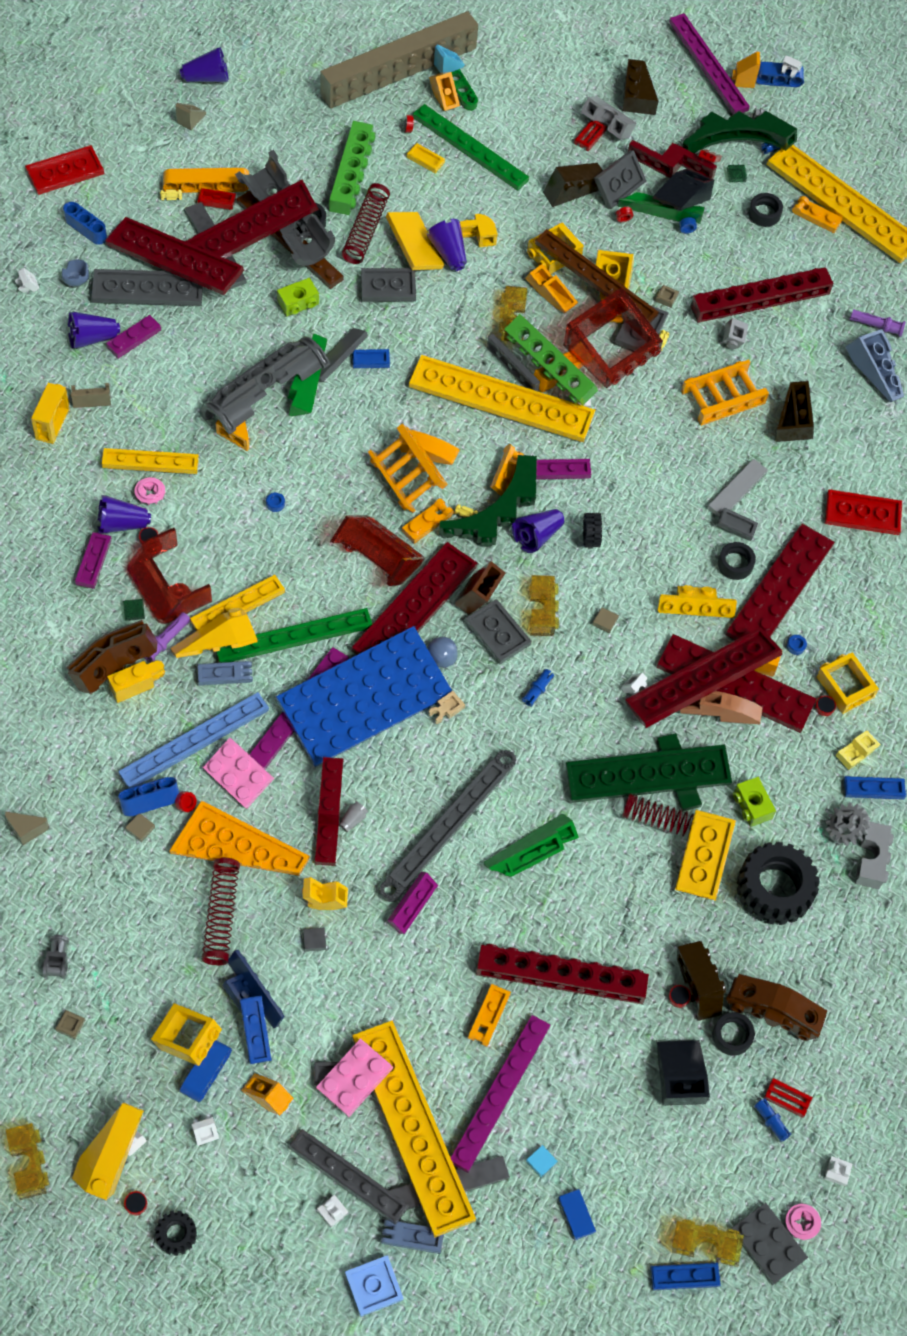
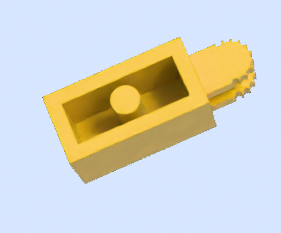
[107,660,165,703]

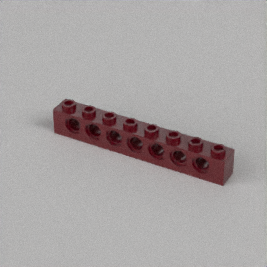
[691,267,834,323]
[476,944,649,1005]

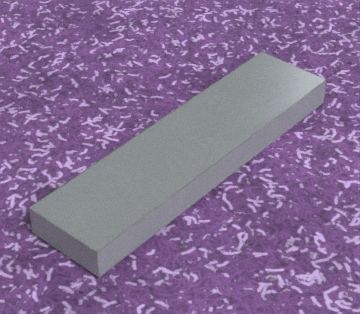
[707,459,768,517]

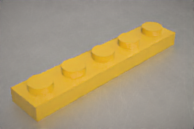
[102,448,199,474]
[190,575,285,631]

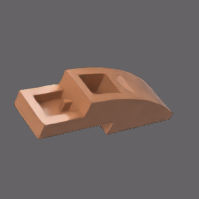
[680,691,762,725]

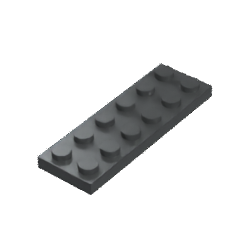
[92,269,203,306]

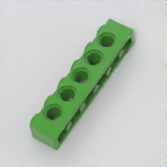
[329,121,376,215]
[504,314,598,406]

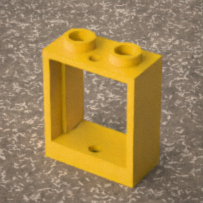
[527,222,584,274]
[31,382,70,444]
[816,652,879,714]
[151,1003,222,1066]

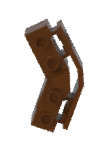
[66,620,158,694]
[727,974,828,1041]

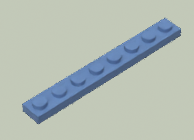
[118,692,269,789]

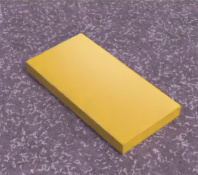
[385,212,444,270]
[675,810,736,901]

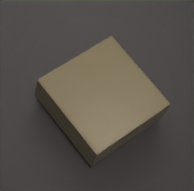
[655,285,679,308]
[593,607,619,633]
[125,814,155,842]
[55,1010,86,1040]

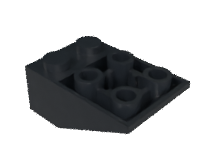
[653,169,715,211]
[657,1040,710,1106]

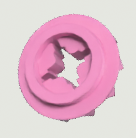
[135,477,166,505]
[785,1204,821,1241]

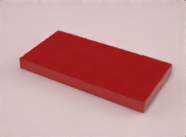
[25,145,105,195]
[825,489,902,535]

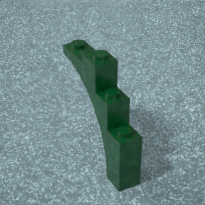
[683,111,797,154]
[439,455,537,547]

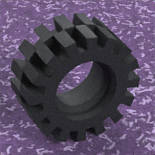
[583,513,602,547]
[155,1211,197,1256]

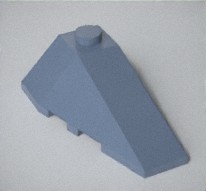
[846,329,904,402]

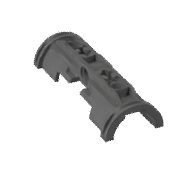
[235,149,335,266]
[201,336,330,434]

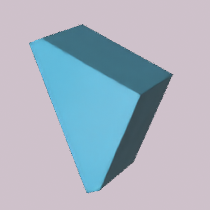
[434,44,465,73]

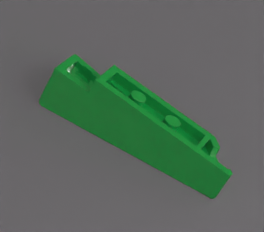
[618,192,705,224]
[288,334,327,416]
[484,814,579,877]

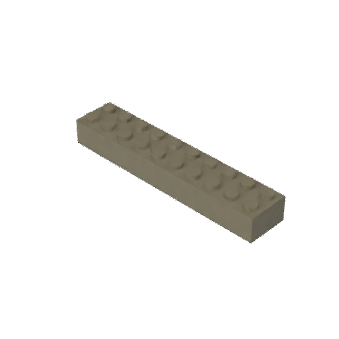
[320,11,478,109]

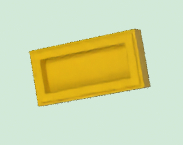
[407,143,445,174]

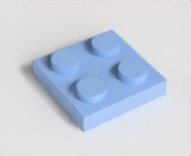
[345,1255,404,1317]

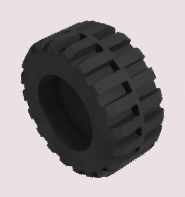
[737,842,820,925]

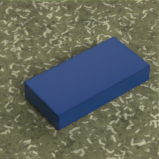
[353,349,390,369]
[558,1189,596,1240]

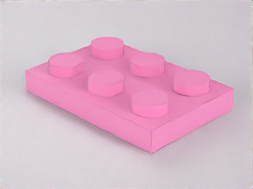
[203,738,274,809]
[316,1038,393,1117]

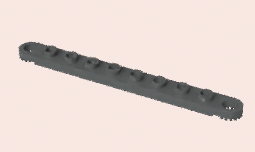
[380,749,516,902]

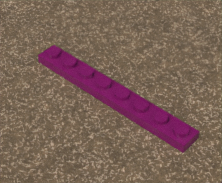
[669,13,750,115]
[249,647,349,769]
[451,1015,551,1173]

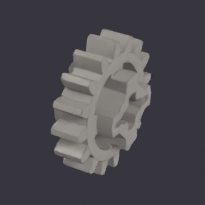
[826,802,871,846]

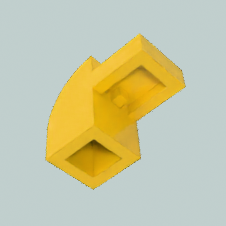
[460,214,498,247]
[302,877,348,910]

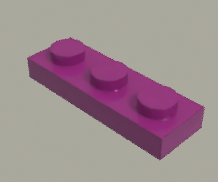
[106,315,162,359]
[536,459,592,480]
[75,532,112,589]
[387,871,438,934]

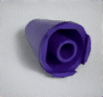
[180,47,229,82]
[426,218,467,271]
[67,312,120,349]
[97,495,151,534]
[512,509,564,553]

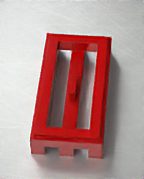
[574,120,607,151]
[699,149,722,163]
[198,188,236,210]
[764,1078,813,1118]

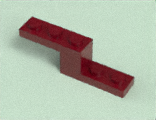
[628,140,717,179]
[315,757,344,866]

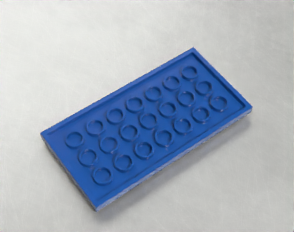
[275,626,452,767]

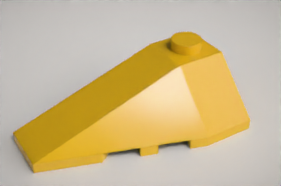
[596,250,634,323]
[170,608,258,658]
[72,1102,144,1200]

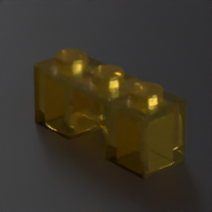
[498,286,527,341]
[530,575,559,636]
[6,1123,50,1200]
[672,1219,744,1267]

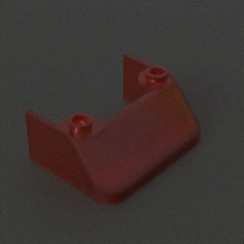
[330,515,425,586]
[127,527,212,624]

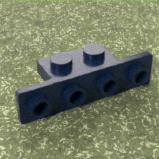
[222,949,284,1028]

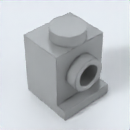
[722,318,749,349]

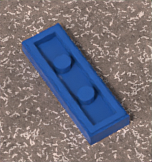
[844,776,906,800]
[240,995,272,1064]
[650,1263,721,1291]

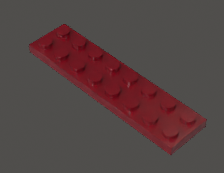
[185,179,318,258]
[105,217,244,295]
[725,523,835,641]
[351,542,478,655]
[625,627,783,728]
[657,634,817,733]

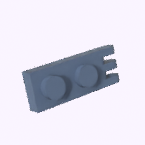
[198,661,253,686]
[381,1220,444,1254]

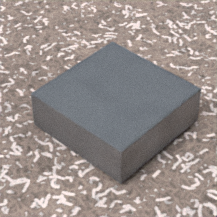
[303,928,326,952]

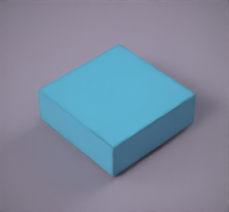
[526,1145,558,1177]

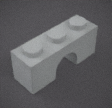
[581,96,637,139]
[855,821,894,889]

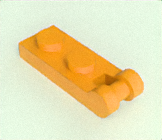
[792,196,843,233]
[490,444,524,496]
[402,498,454,544]
[468,984,511,1047]

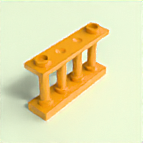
[681,359,769,426]
[368,424,448,513]

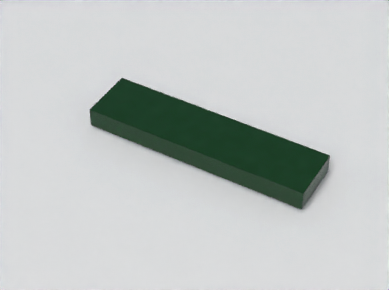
[657,733,702,812]

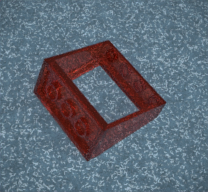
[563,287,663,389]

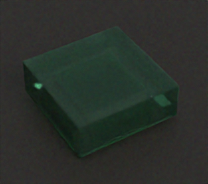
[727,165,747,182]
[123,599,145,621]

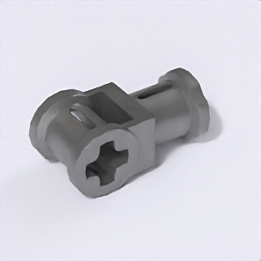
[43,935,69,979]

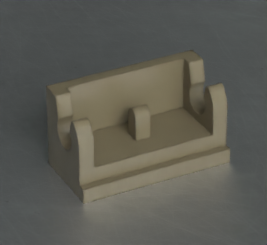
[71,383,111,408]

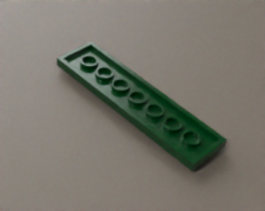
[566,744,732,803]

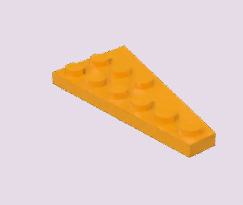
[170,801,310,876]

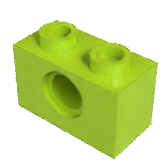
[277,277,319,317]
[733,776,776,827]

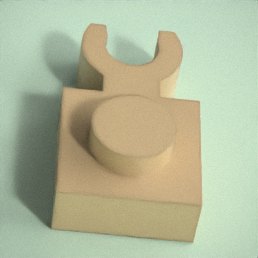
[428,691,465,724]

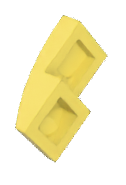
[835,731,881,770]

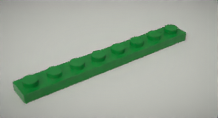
[413,104,529,191]
[216,608,372,663]

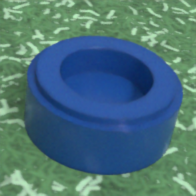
[679,217,697,234]
[266,492,285,512]
[786,635,807,655]

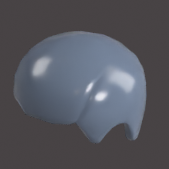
[62,259,89,287]
[427,636,458,668]

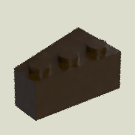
[622,59,659,115]
[543,162,603,207]
[776,381,814,442]
[677,941,726,1021]

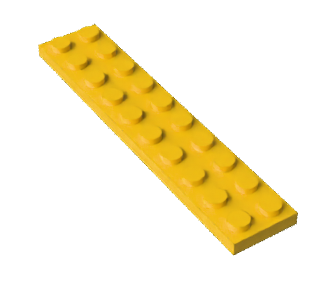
[767,145,907,264]
[409,355,595,443]
[352,1020,476,1238]

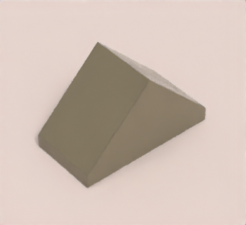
[175,103,206,130]
[5,812,49,845]

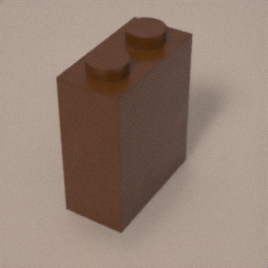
[454,561,506,615]

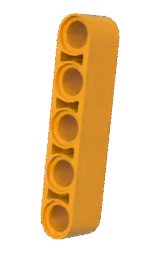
[163,168,249,193]

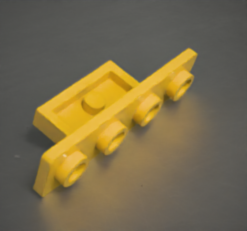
[658,585,737,618]

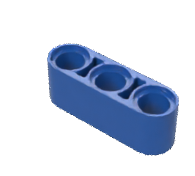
[756,62,804,87]
[63,202,107,245]
[118,777,180,816]
[180,1040,232,1103]

